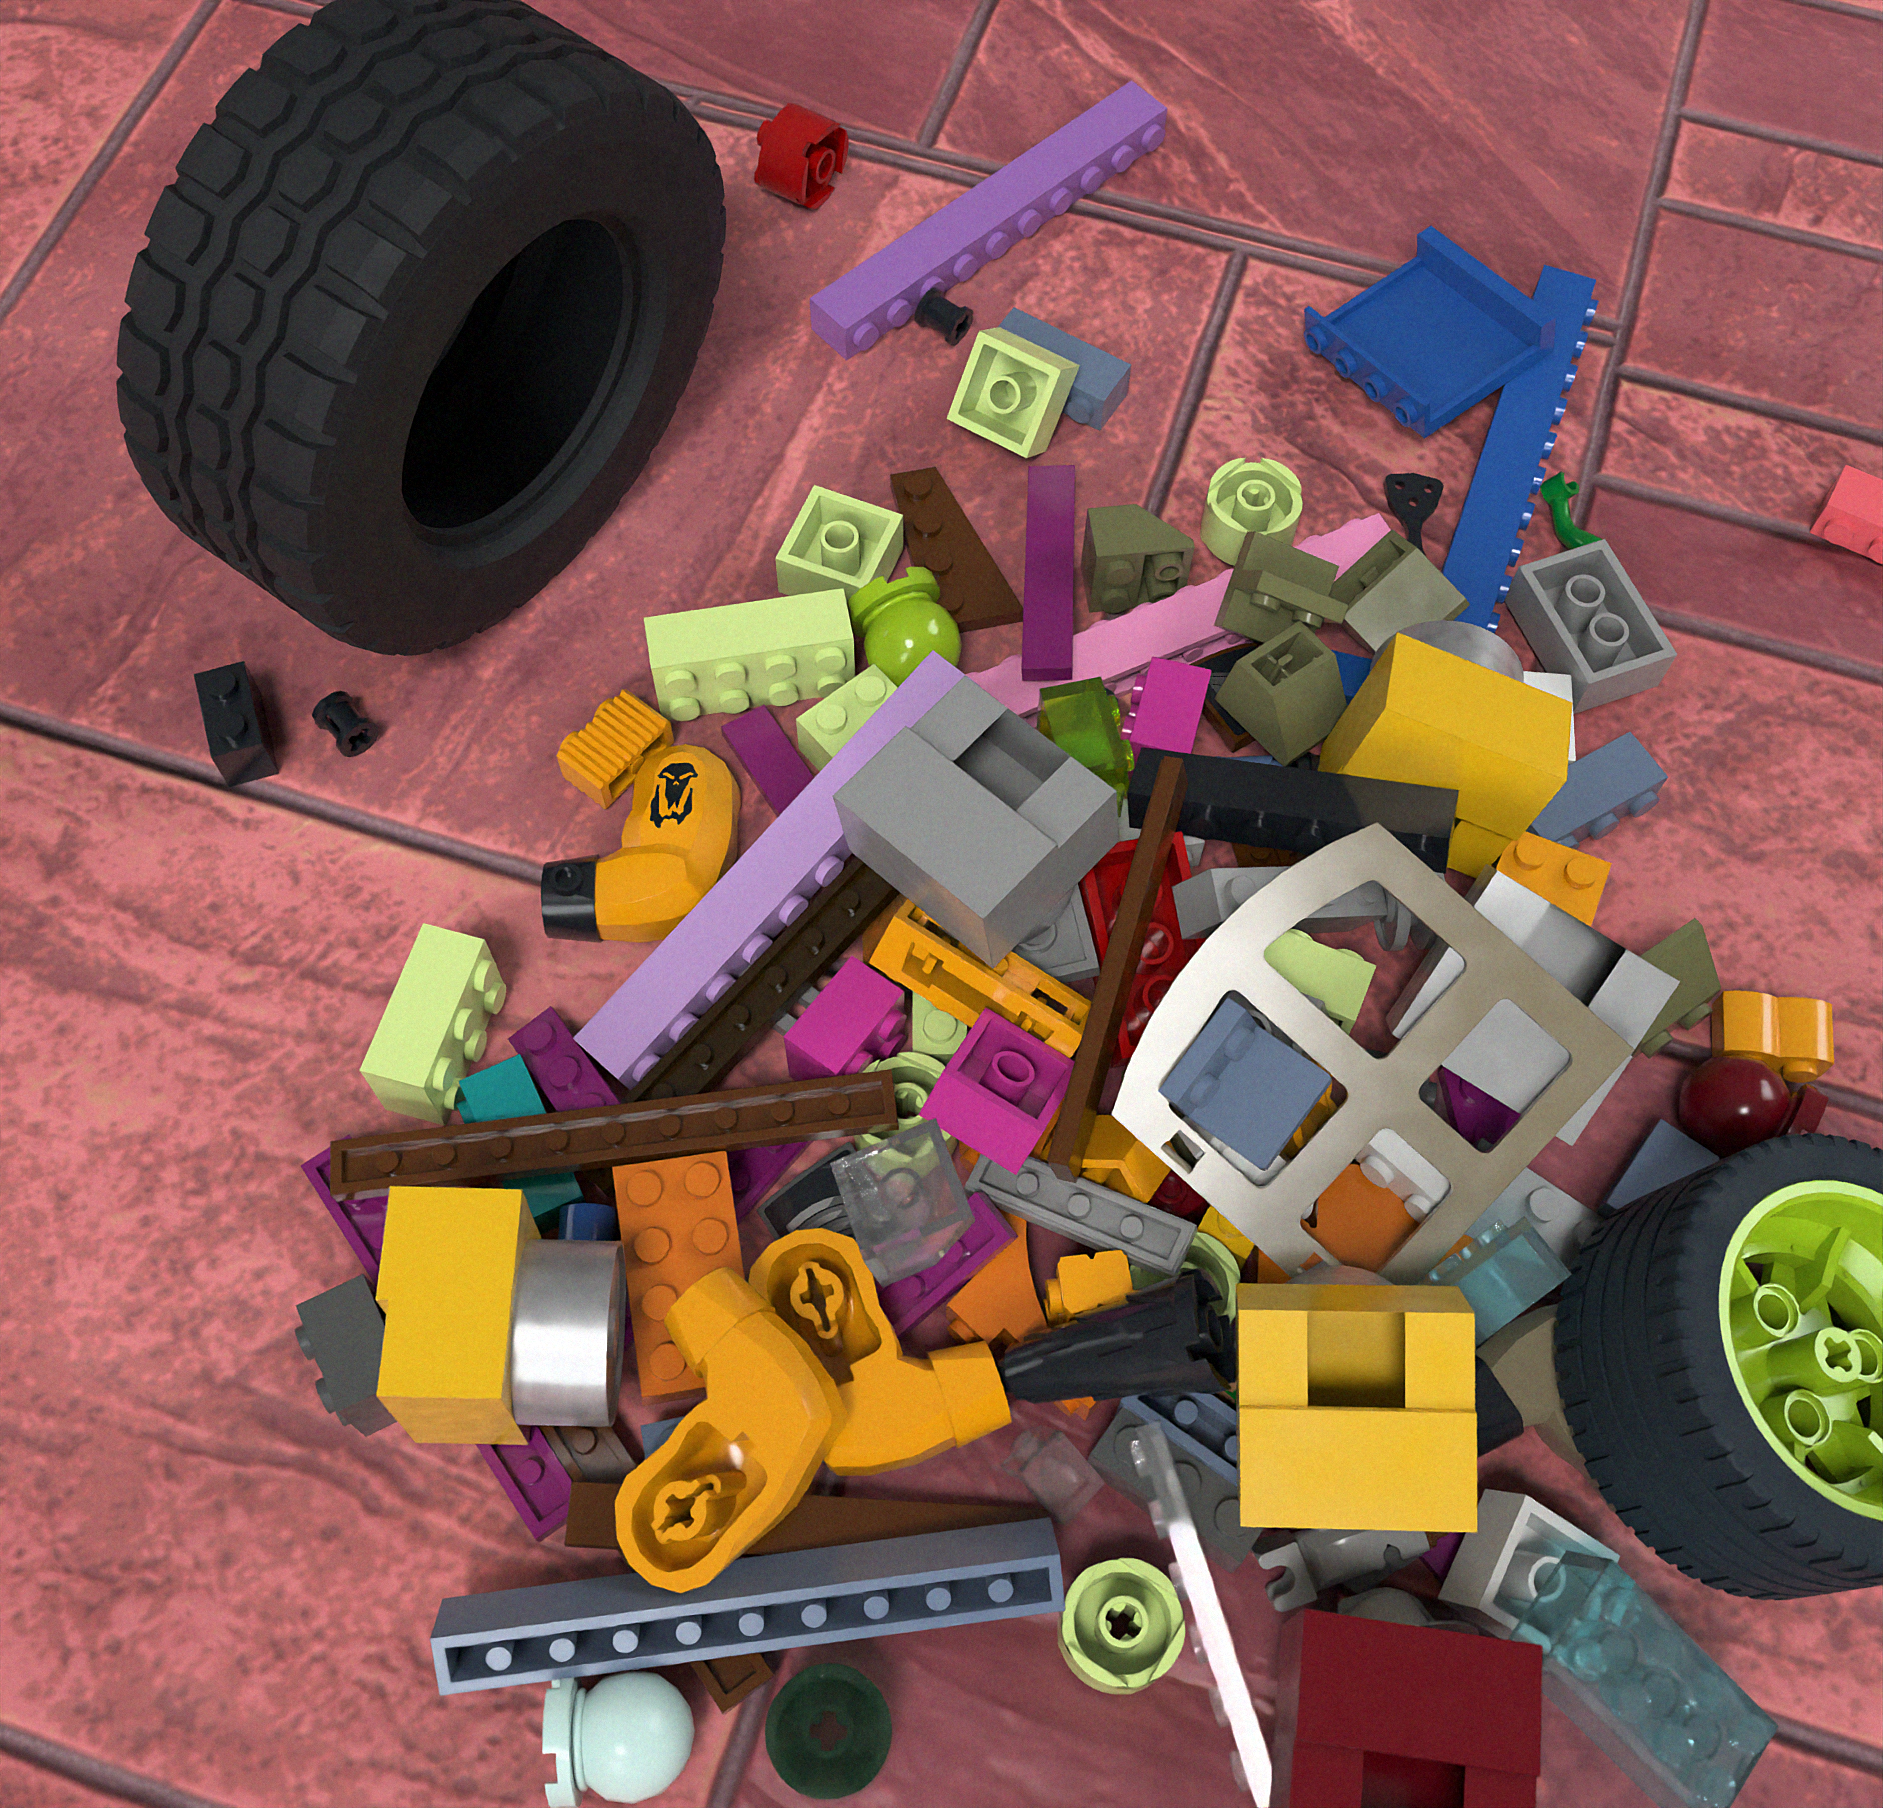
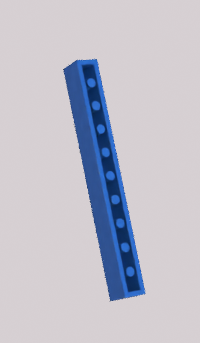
[1441,265,1599,634]

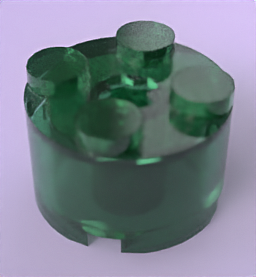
[765,1663,893,1803]

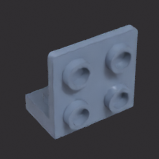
[1158,997,1332,1171]

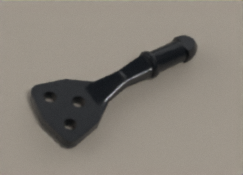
[1383,473,1444,556]

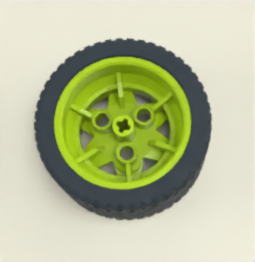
[1554,1133,1883,1601]

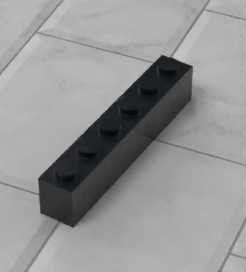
[1127,747,1459,874]

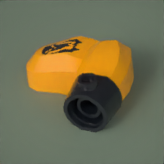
[541,744,741,943]

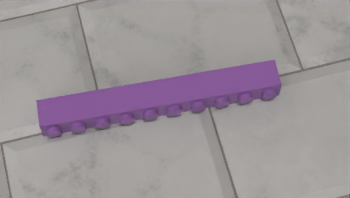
[810,80,1168,360]

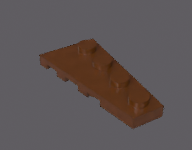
[890,467,1023,633]

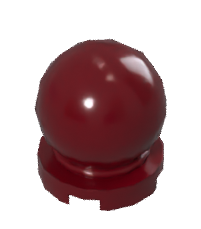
[1678,1055,1829,1160]

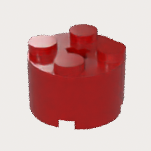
[754,102,849,209]

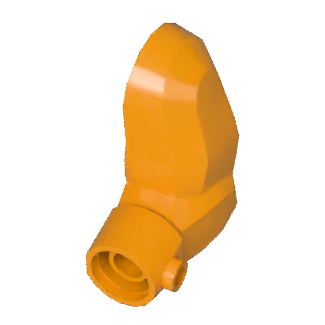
[748,1228,1012,1476]
[615,1267,847,1593]

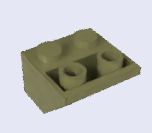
[1080,504,1195,613]
[1328,530,1470,655]
[1214,621,1347,767]

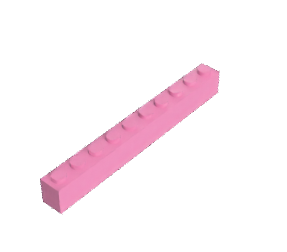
[965,513,1391,731]

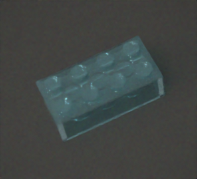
[1507,1550,1779,1808]

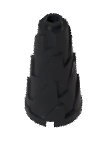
[997,1268,1236,1404]

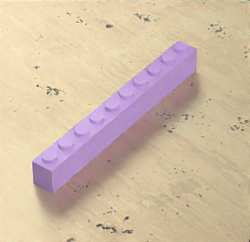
[573,650,980,1090]

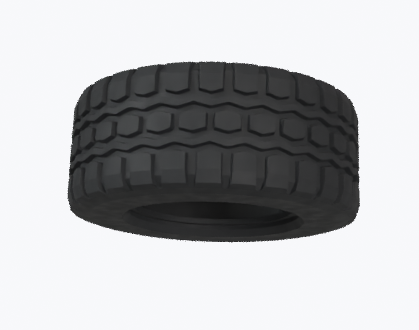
[116,0,726,656]

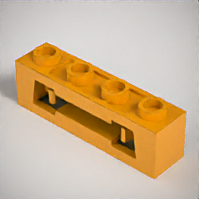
[868,899,1092,1058]

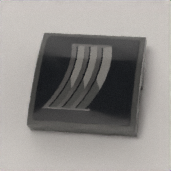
[756,1142,909,1262]

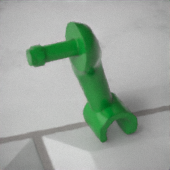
[1540,471,1603,550]

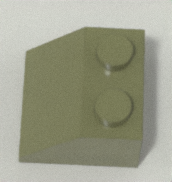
[1630,918,1721,1061]

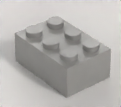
[1504,539,1677,715]

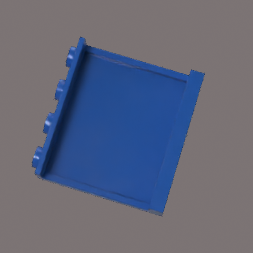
[1304,226,1556,439]

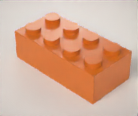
[612,1150,745,1406]

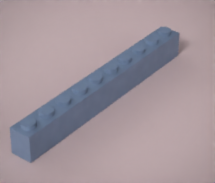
[430,1518,1065,1696]

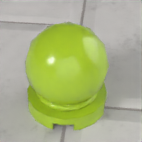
[847,567,962,688]

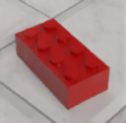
[1078,831,1206,1068]

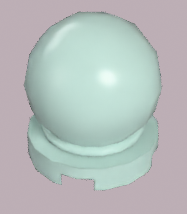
[543,1669,695,1808]

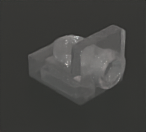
[1001,1425,1105,1526]

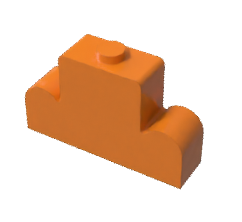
[1250,1161,1487,1322]

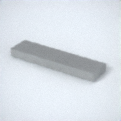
[964,1154,1197,1279]

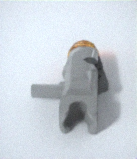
[1250,1528,1449,1612]

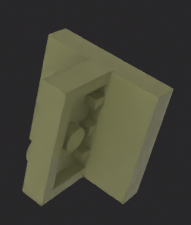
[1214,531,1348,644]

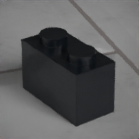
[194,661,279,787]

